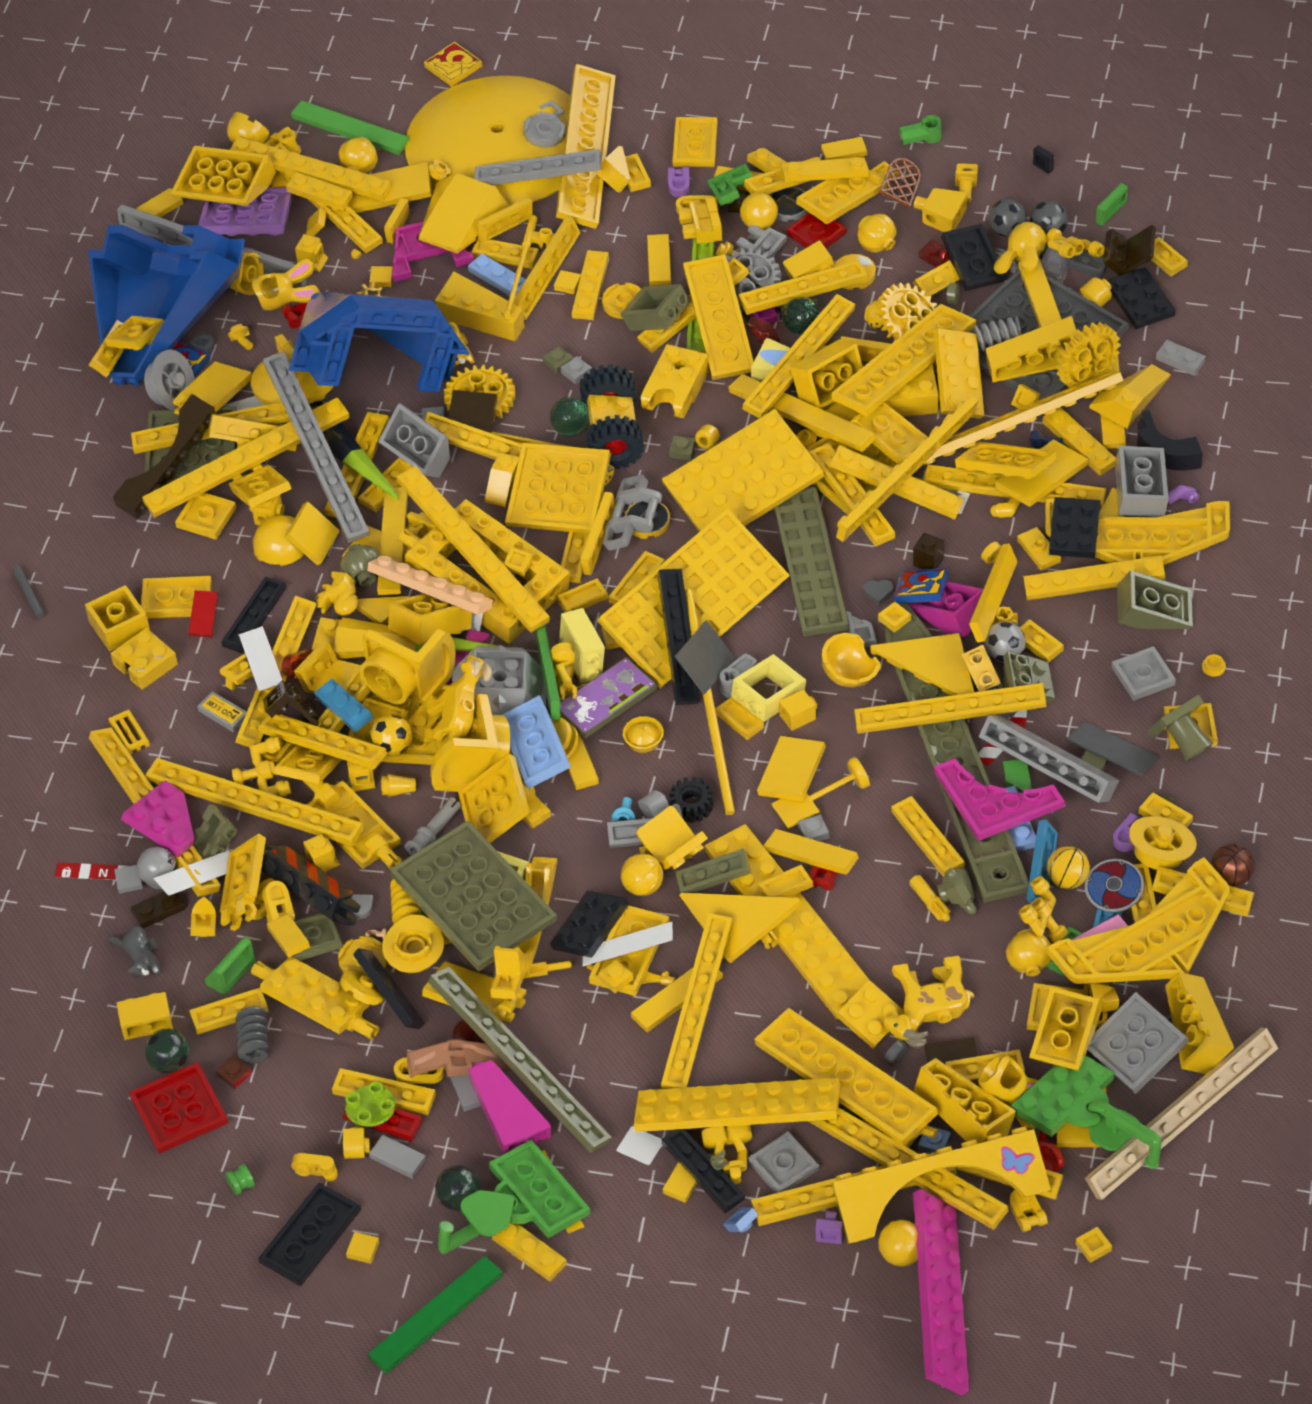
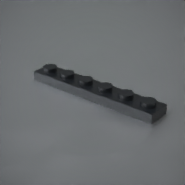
[657,569,700,705]

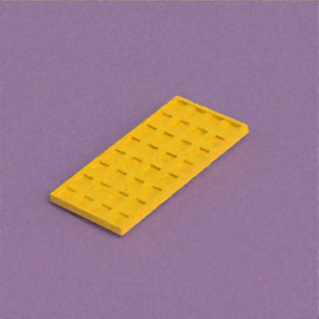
[597,508,790,689]

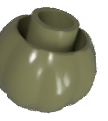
[340,544,380,586]

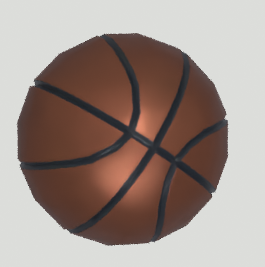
[1211,844,1255,887]

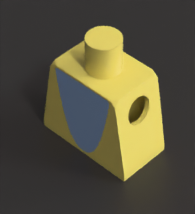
[751,338,790,382]

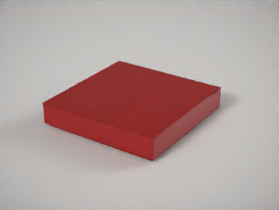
[786,213,847,249]

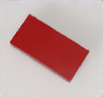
[188,590,218,638]

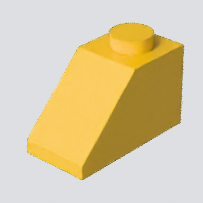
[485,452,519,507]

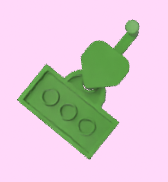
[1011,1055,1161,1169]
[438,1139,590,1254]

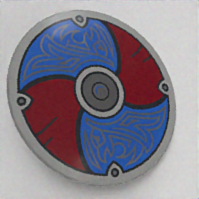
[1085,859,1144,912]

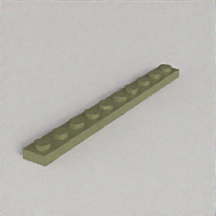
[428,966,612,1153]

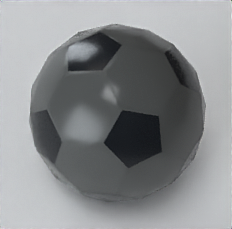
[988,198,1027,237]
[1030,200,1068,235]

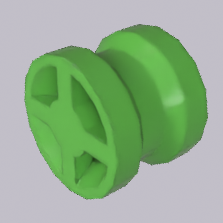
[225,1164,255,1196]

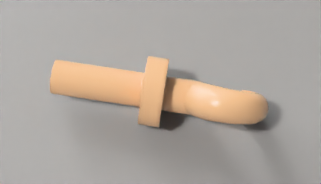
[365,928,388,939]

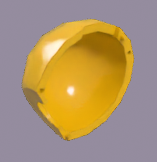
[253,515,304,566]
[821,633,881,688]

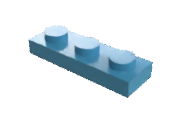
[314,678,373,733]

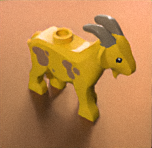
[883,956,974,1048]

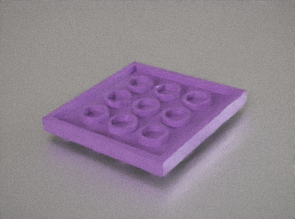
[198,187,293,236]

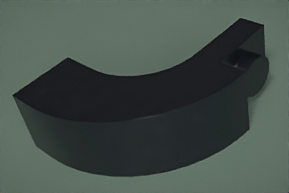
[1137,410,1203,471]

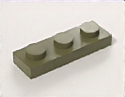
[675,848,751,893]

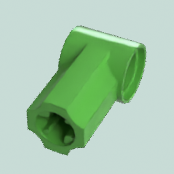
[899,115,942,145]

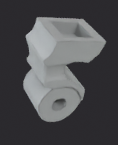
[638,790,682,818]

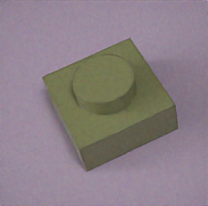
[543,346,573,374]
[669,436,696,461]

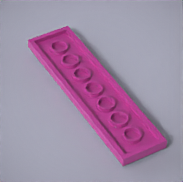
[913,1189,969,1396]

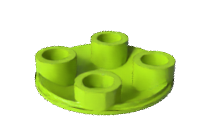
[345,1082,396,1127]

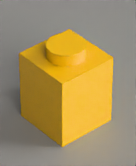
[779,689,817,731]

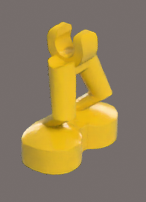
[550,643,577,700]
[701,1125,752,1185]

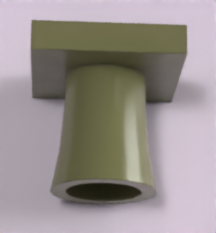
[1147,694,1214,762]

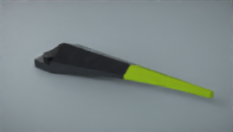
[281,401,398,500]

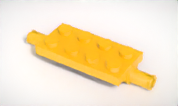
[303,780,402,869]
[251,956,379,1040]

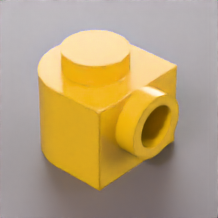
[343,1126,370,1159]

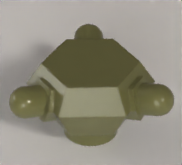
[937,868,977,915]

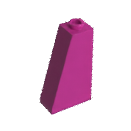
[468,1060,551,1154]

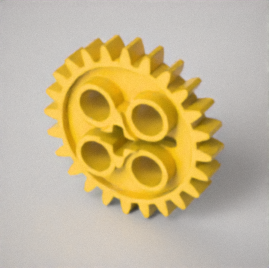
[876,283,937,341]
[1055,322,1121,388]
[444,365,516,422]

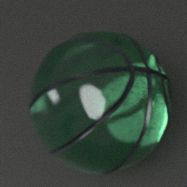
[782,297,820,335]

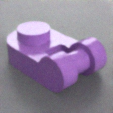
[668,166,690,197]
[1113,813,1139,852]

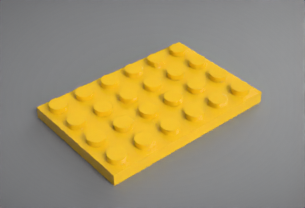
[662,409,825,532]

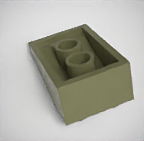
[1117,570,1193,629]

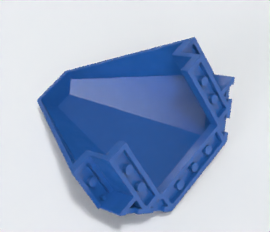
[88,225,245,386]
[288,291,470,392]

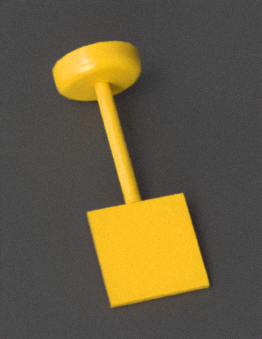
[771,757,870,829]

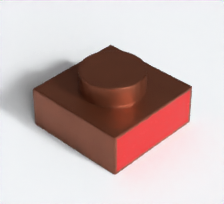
[216,1054,252,1090]

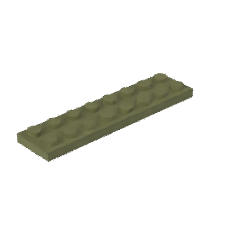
[774,486,848,637]

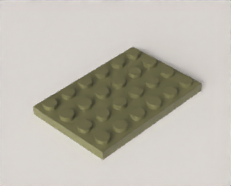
[390,821,557,972]

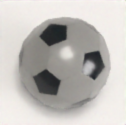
[984,621,1026,663]

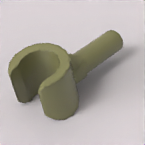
[707,1150,729,1170]

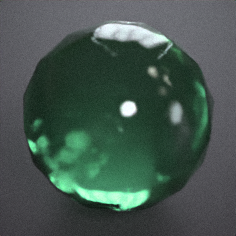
[550,397,589,436]

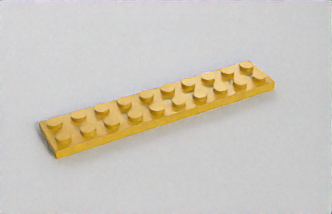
[556,64,615,229]
[705,824,869,1019]

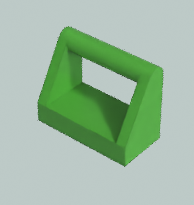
[205,937,256,996]

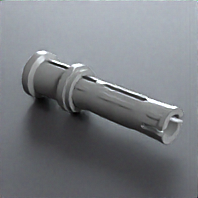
[405,797,461,856]

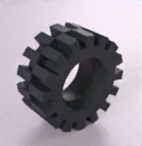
[669,777,713,823]

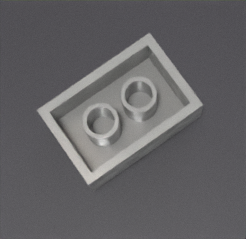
[1115,446,1169,517]

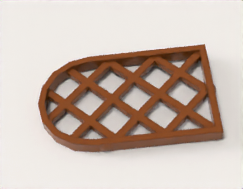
[879,158,921,208]

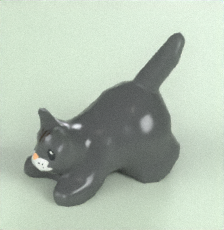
[107,926,162,978]

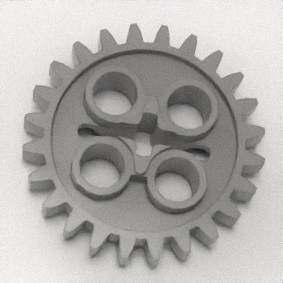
[726,248,782,312]

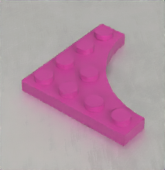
[934,758,1065,841]

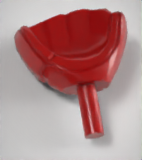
[1037,1131,1065,1172]

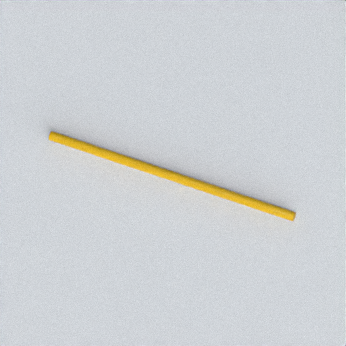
[685,589,735,815]

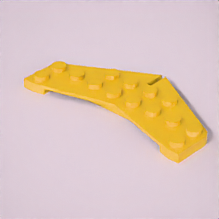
[1045,499,1230,565]
[1046,857,1230,984]

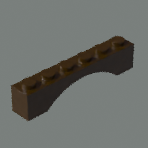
[113,394,215,519]

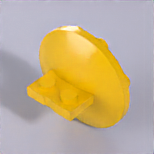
[251,334,334,405]

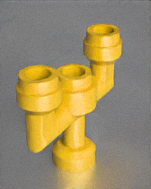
[1046,228,1105,258]
[232,737,292,797]
[1018,876,1068,943]

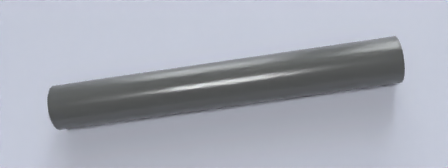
[13,566,45,619]

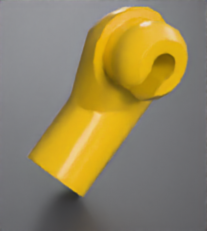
[990,497,1021,518]

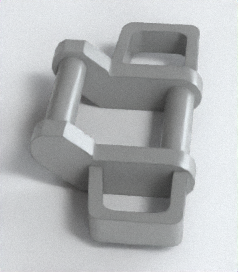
[603,475,662,551]

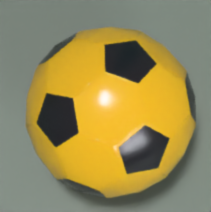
[370,714,413,757]

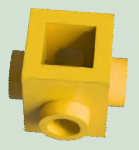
[250,495,285,525]

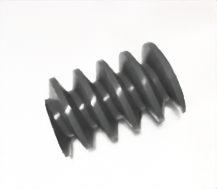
[235,1007,269,1064]

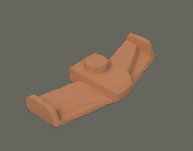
[407,1039,509,1078]

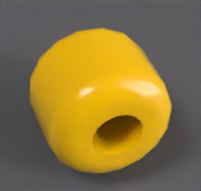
[695,424,720,449]

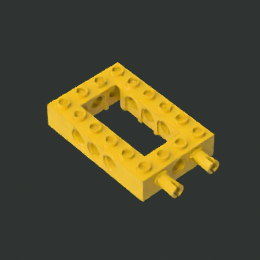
[398,499,570,644]

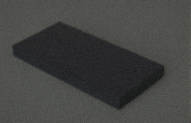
[258,1183,361,1286]

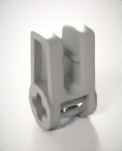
[720,654,757,699]

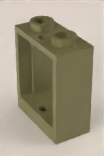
[620,284,690,331]

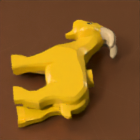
[424,655,492,750]

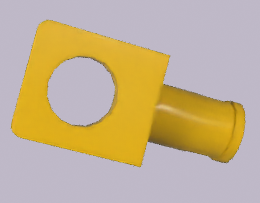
[955,163,978,203]

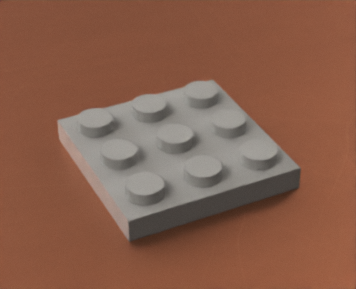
[1087,992,1189,1094]

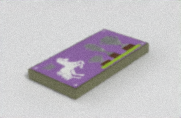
[560,657,657,739]

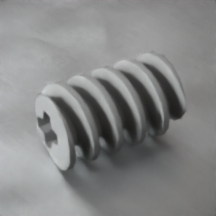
[973,316,1021,351]

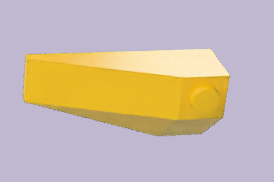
[1089,364,1171,429]

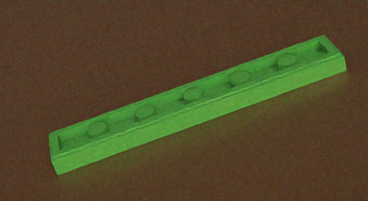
[291,100,409,155]
[535,625,561,721]

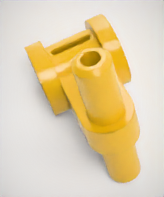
[264,127,301,154]

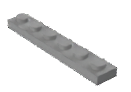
[475,149,601,185]

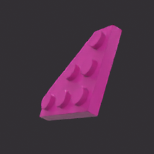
[121,781,194,857]

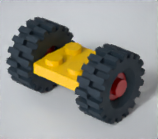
[579,364,644,469]

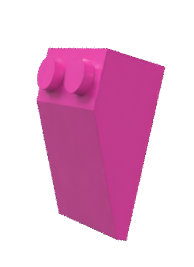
[907,582,983,638]

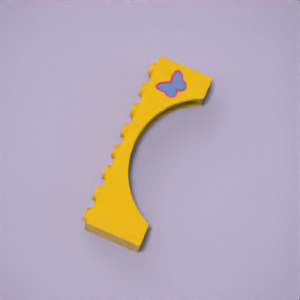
[832,1126,1051,1244]

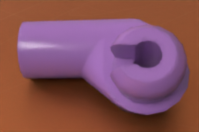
[1168,485,1199,505]

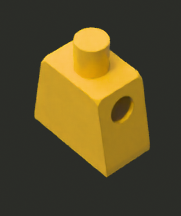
[914,188,967,232]

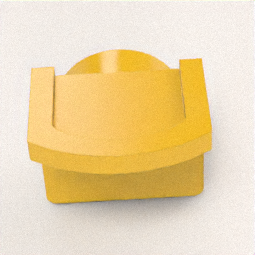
[360,629,456,705]
[430,694,510,792]

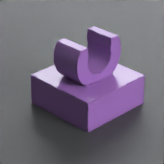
[815,1211,843,1244]

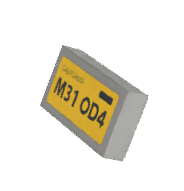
[197,691,247,733]

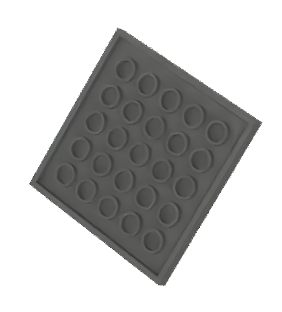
[969,269,1129,400]

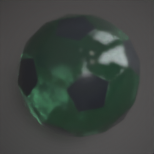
[145,1028,189,1073]
[435,1165,480,1211]

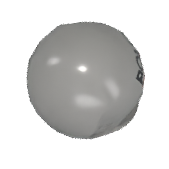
[136,847,178,889]

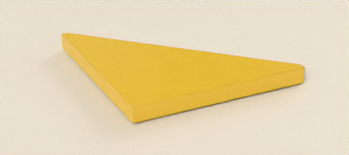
[870,633,974,696]
[679,893,803,964]

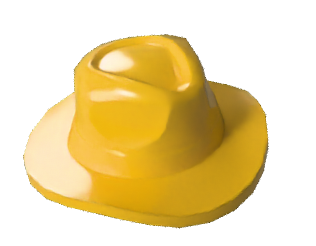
[382,915,444,974]

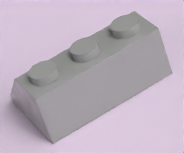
[378,403,450,478]

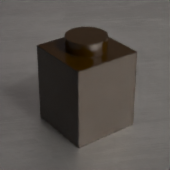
[913,532,944,569]

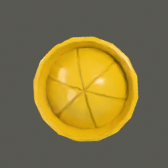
[623,716,664,753]

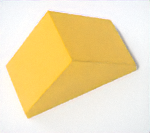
[595,146,631,193]

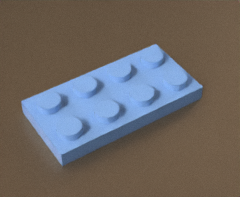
[502,695,571,789]

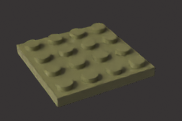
[145,406,237,482]

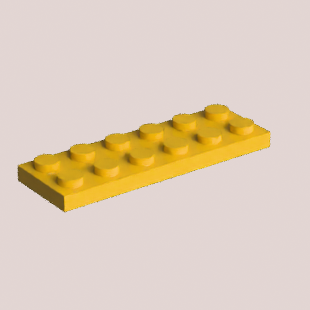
[683,254,754,380]

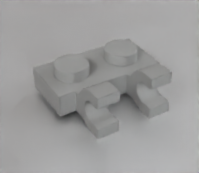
[736,225,787,258]

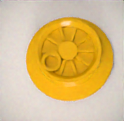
[1129,816,1197,870]

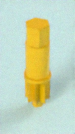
[910,875,951,922]

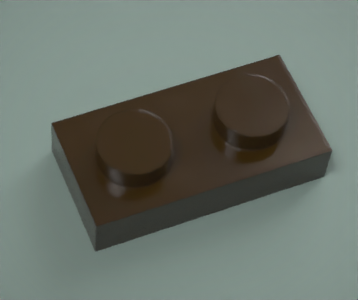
[130,891,186,929]

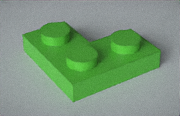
[707,164,753,206]

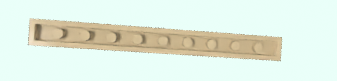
[1085,1027,1278,1200]

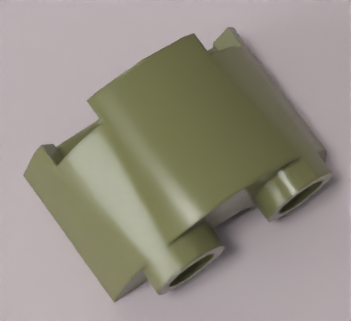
[193,804,237,859]

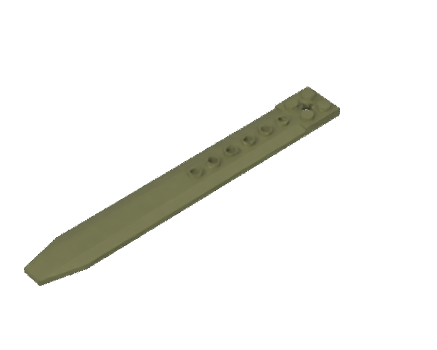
[884,603,1029,903]

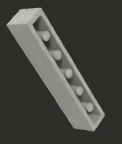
[979,715,1119,803]

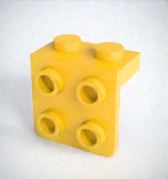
[294,641,361,694]
[636,806,708,871]

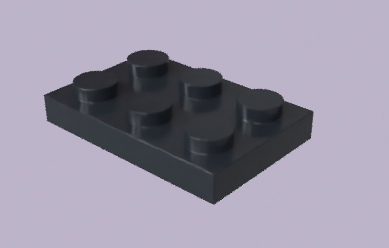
[941,224,1006,291]
[1107,267,1176,329]
[1049,497,1100,558]
[550,890,629,958]

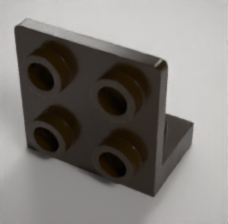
[1103,225,1156,276]
[263,680,319,726]

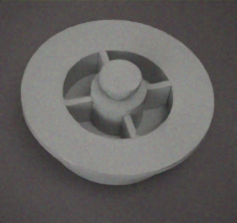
[144,350,195,410]

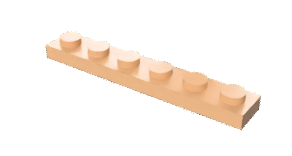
[367,556,493,615]

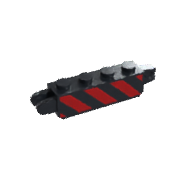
[261,844,361,926]

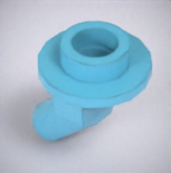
[612,797,635,822]

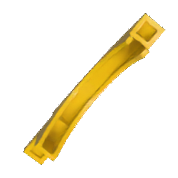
[491,857,558,999]

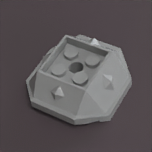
[452,645,546,715]

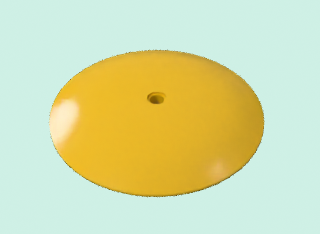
[405,76,570,206]

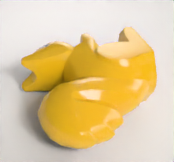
[315,571,359,616]

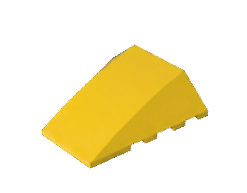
[419,173,510,254]

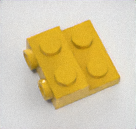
[105,316,164,350]

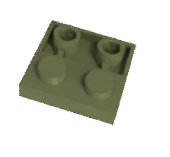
[1002,651,1055,704]

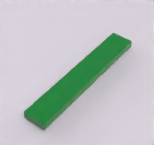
[368,1256,503,1374]

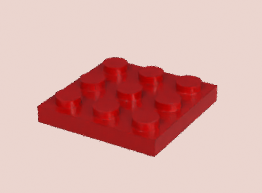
[129,1062,228,1154]

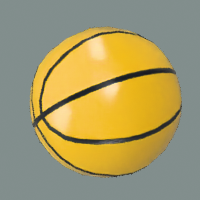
[1047,846,1090,889]

